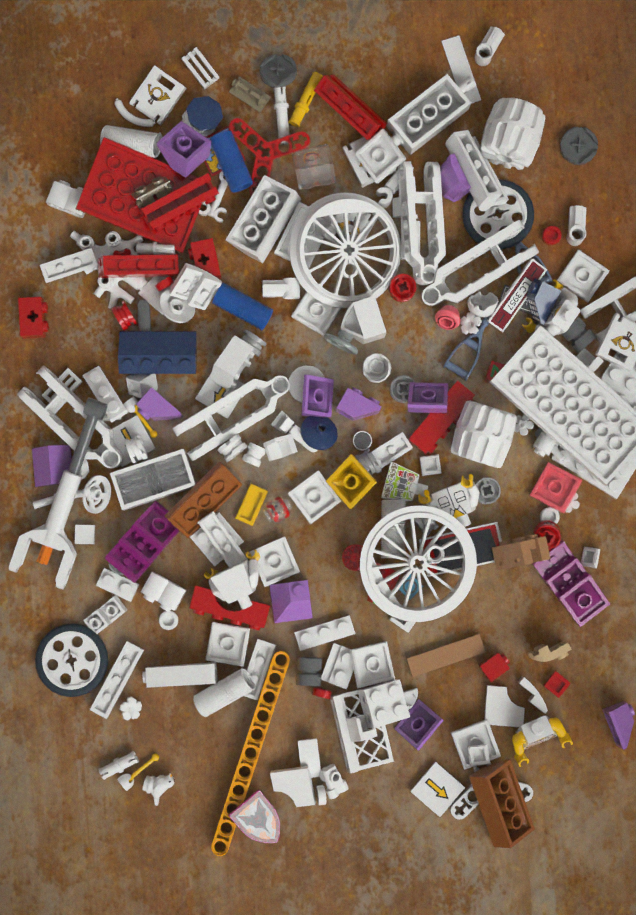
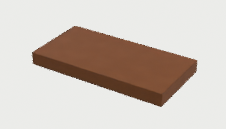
[164,461,243,539]

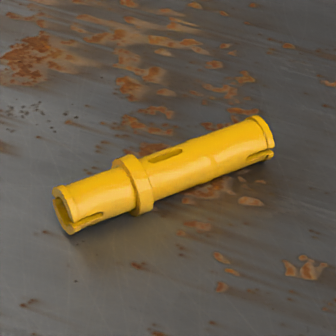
[288,72,323,127]

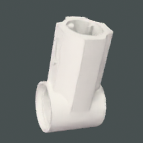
[474,27,505,66]
[566,205,586,246]
[263,278,300,299]

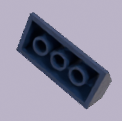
[118,331,197,374]

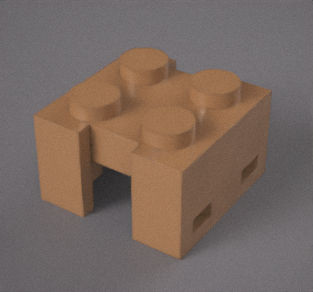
[492,534,551,570]

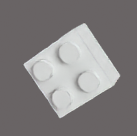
[357,679,410,728]

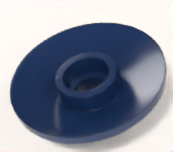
[300,416,338,450]

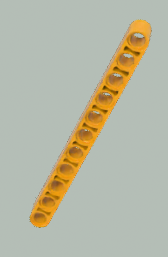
[211,650,290,856]

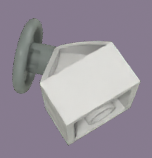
[324,296,386,355]

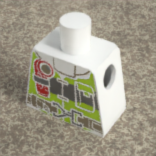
[381,462,428,501]

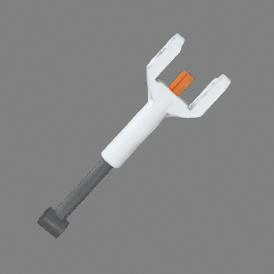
[9,398,108,590]

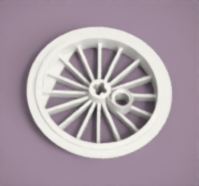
[290,193,401,308]
[360,506,477,622]

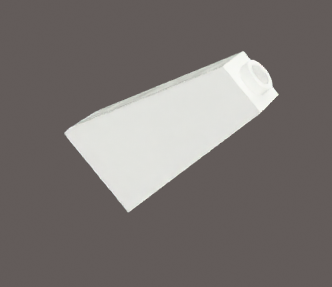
[142,662,218,687]

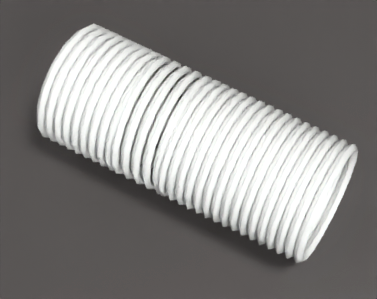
[100,125,161,158]
[381,500,406,558]
[193,668,255,717]

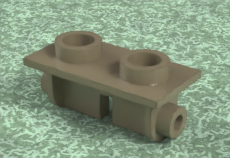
[229,76,271,113]
[131,176,173,208]

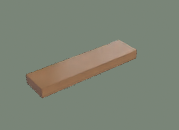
[406,634,485,677]

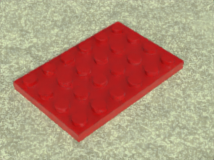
[75,137,202,253]

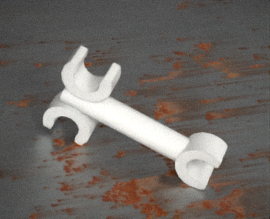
[198,172,228,223]

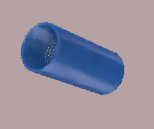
[210,130,253,193]
[212,283,273,331]

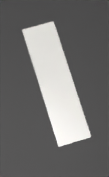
[442,36,481,103]

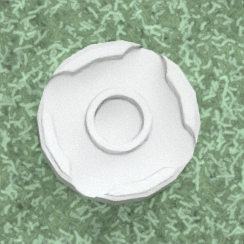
[289,365,325,403]

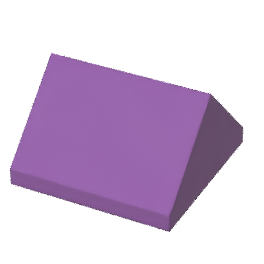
[302,375,334,417]
[408,382,448,413]
[32,445,72,487]
[394,699,444,751]

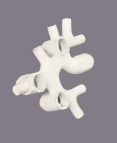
[70,231,147,309]

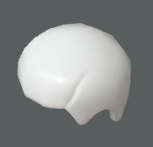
[467,291,499,318]
[363,353,392,383]

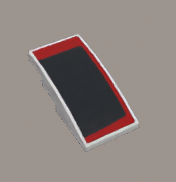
[419,522,502,577]

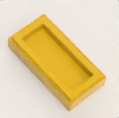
[235,484,268,526]

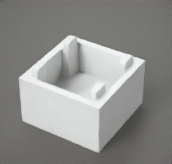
[209,335,255,391]

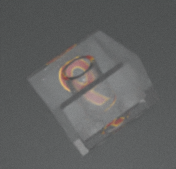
[292,144,336,190]

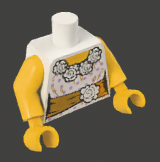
[512,715,573,767]

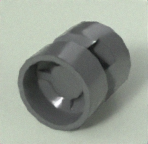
[561,317,597,353]
[296,657,322,686]

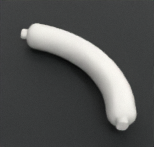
[115,98,156,127]

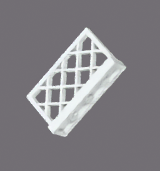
[330,690,394,773]

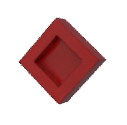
[543,671,571,698]

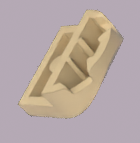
[527,641,572,662]

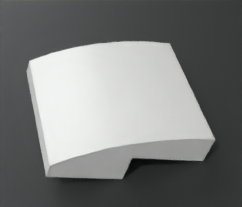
[169,263,222,310]

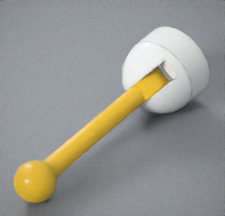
[123,396,157,438]
[117,753,159,791]

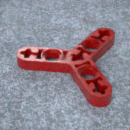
[229,118,311,196]

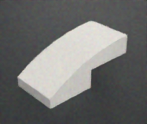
[518,676,548,714]
[298,738,321,778]

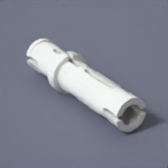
[273,87,289,145]

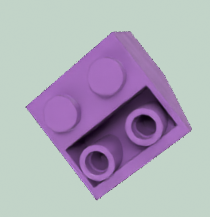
[336,387,382,421]

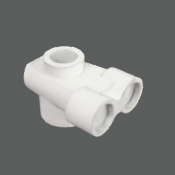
[319,764,349,799]

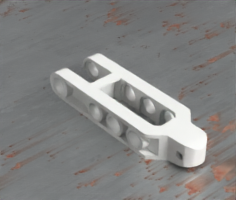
[398,161,446,286]
[422,220,539,306]
[580,276,636,343]
[17,366,124,468]
[172,375,290,461]

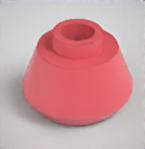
[435,305,460,330]

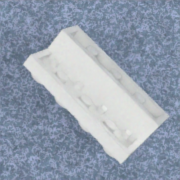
[445,130,509,211]

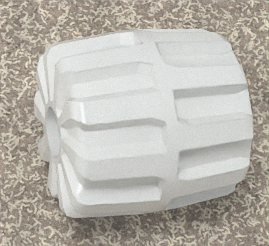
[480,98,545,170]
[451,401,517,468]

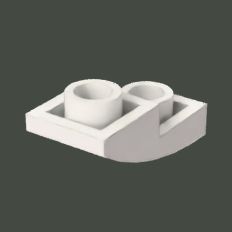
[83,595,128,634]

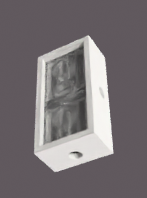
[110,449,196,511]

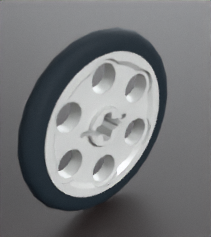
[462,179,534,250]
[35,623,108,697]

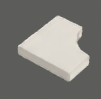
[484,685,525,727]
[270,766,316,807]

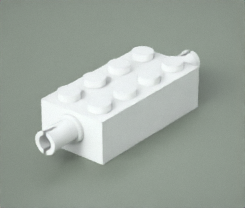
[387,74,476,155]

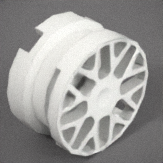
[124,434,149,464]
[218,434,248,462]

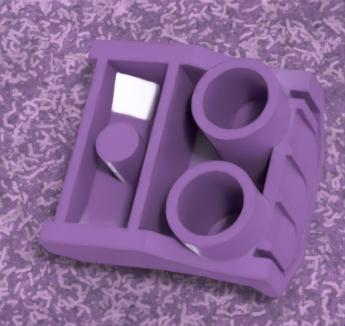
[440,153,471,202]

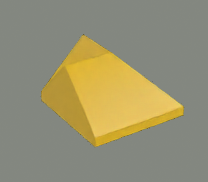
[326,454,377,509]

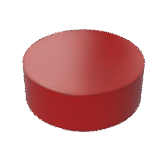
[542,226,562,246]
[155,276,174,292]
[312,687,332,699]

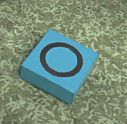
[399,574,423,600]

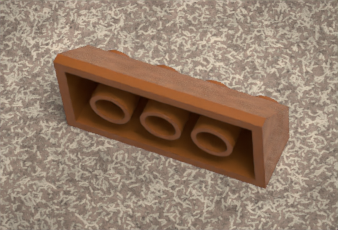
[469,759,535,849]

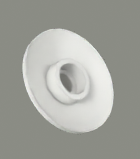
[159,289,195,323]

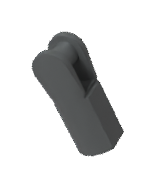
[137,300,151,331]

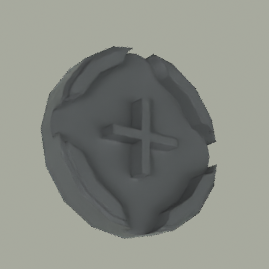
[259,54,297,88]
[560,127,598,165]

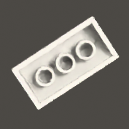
[226,175,301,264]

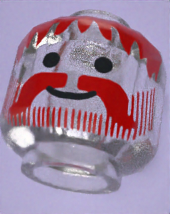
[263,496,293,525]

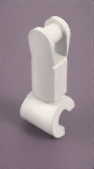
[376,166,414,208]
[271,411,318,452]

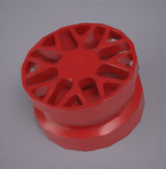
[389,274,417,302]
[111,300,137,331]
[534,520,561,550]
[342,544,363,571]

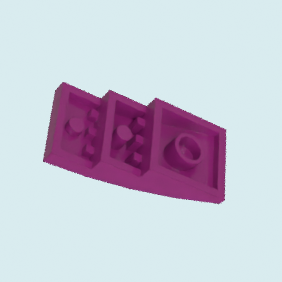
[104,500,180,583]
[532,540,610,627]

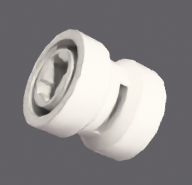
[242,442,266,468]

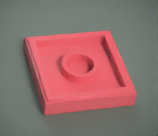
[530,462,583,514]

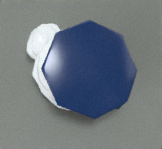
[182,96,223,137]

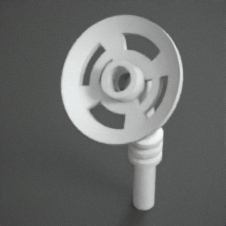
[33,475,111,514]

